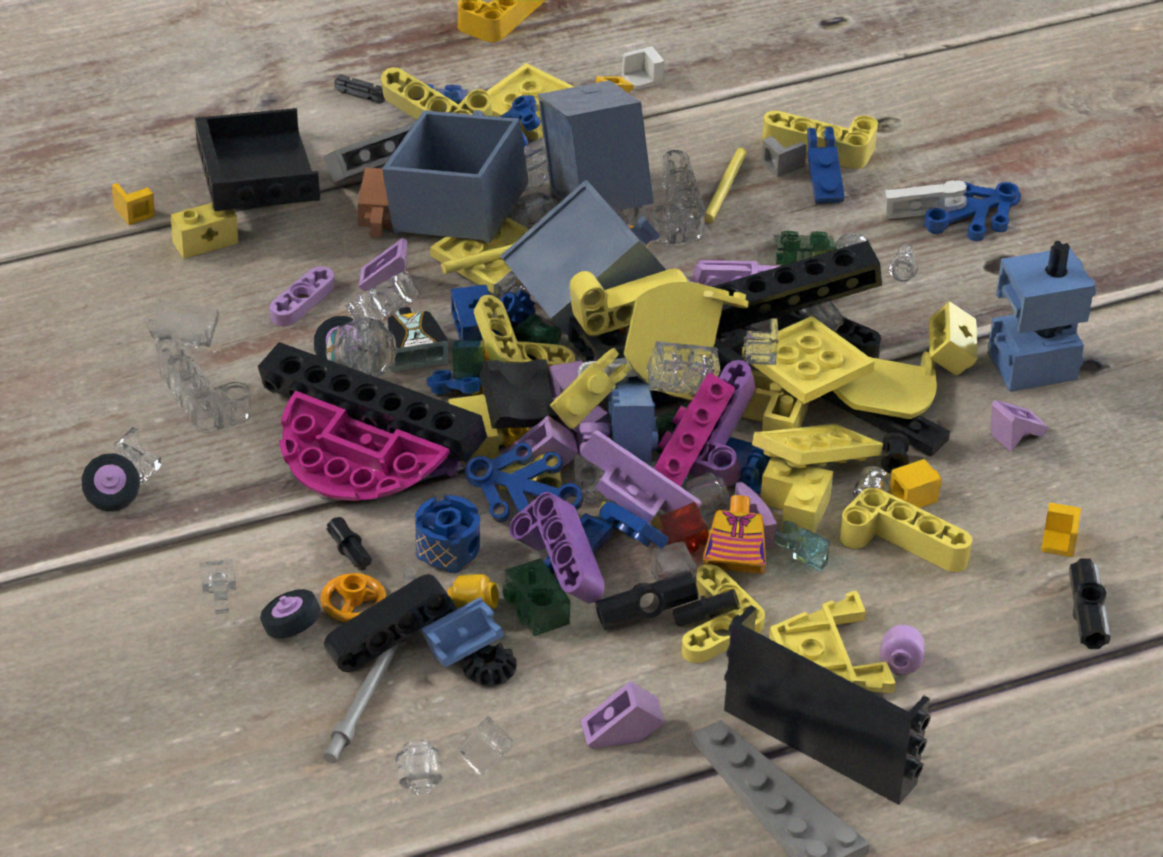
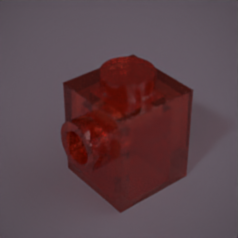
[659,502,709,557]

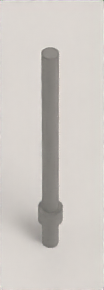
[323,641,402,763]

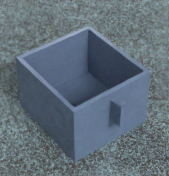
[538,80,654,211]
[382,110,529,243]
[500,179,666,336]

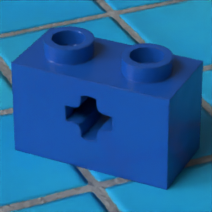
[451,285,500,351]

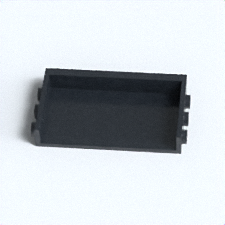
[195,108,320,211]
[724,605,931,805]

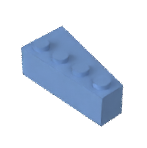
[608,376,658,463]

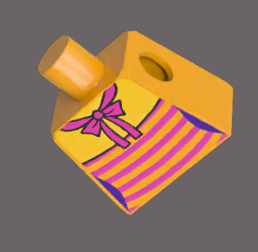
[703,495,766,574]

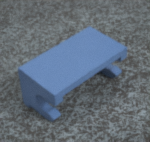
[421,597,505,667]

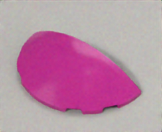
[279,391,451,501]

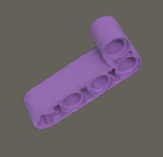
[688,360,756,487]
[509,492,605,604]

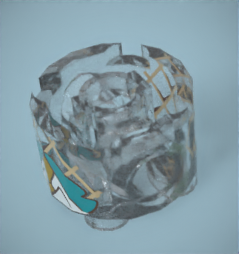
[326,317,397,378]

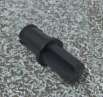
[326,517,372,571]
[673,589,740,627]

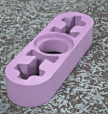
[270,266,334,327]

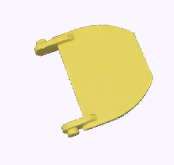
[624,281,749,401]
[833,351,937,419]

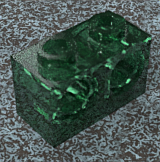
[502,558,571,636]

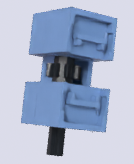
[987,241,1096,392]

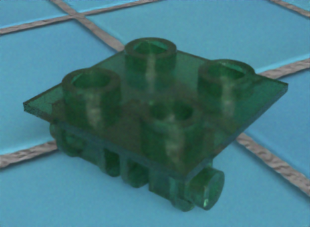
[774,230,837,266]

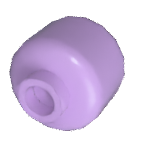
[880,625,925,675]

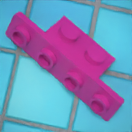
[653,373,735,486]

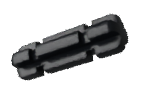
[334,74,385,103]

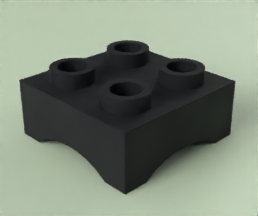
[480,359,558,429]

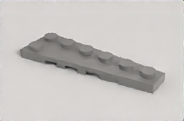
[692,720,869,857]

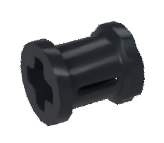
[881,432,909,474]

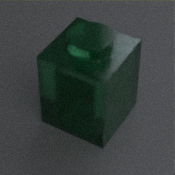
[452,340,486,378]

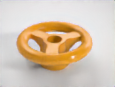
[320,573,387,623]

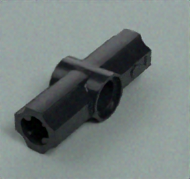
[1069,558,1111,649]
[595,571,699,630]

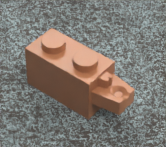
[358,168,393,237]

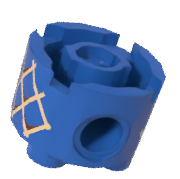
[415,495,480,573]

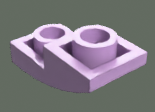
[730,482,777,549]

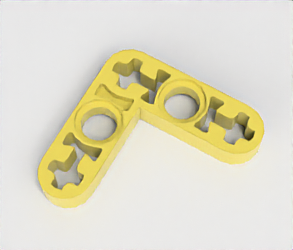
[474,295,575,375]
[681,564,765,663]

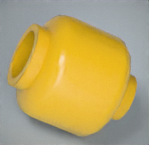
[447,574,499,610]

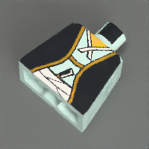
[387,307,448,372]

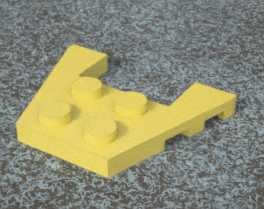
[769,591,896,693]

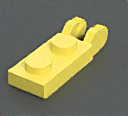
[550,348,631,429]

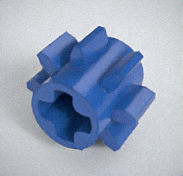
[500,289,535,329]

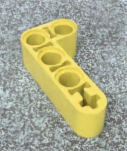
[381,67,493,120]
[762,111,878,169]
[569,268,689,336]
[840,488,972,572]

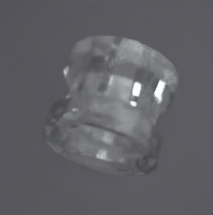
[853,466,891,498]

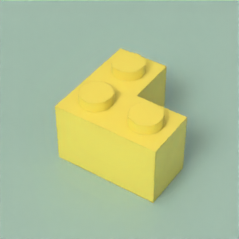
[741,369,809,432]
[760,457,833,541]

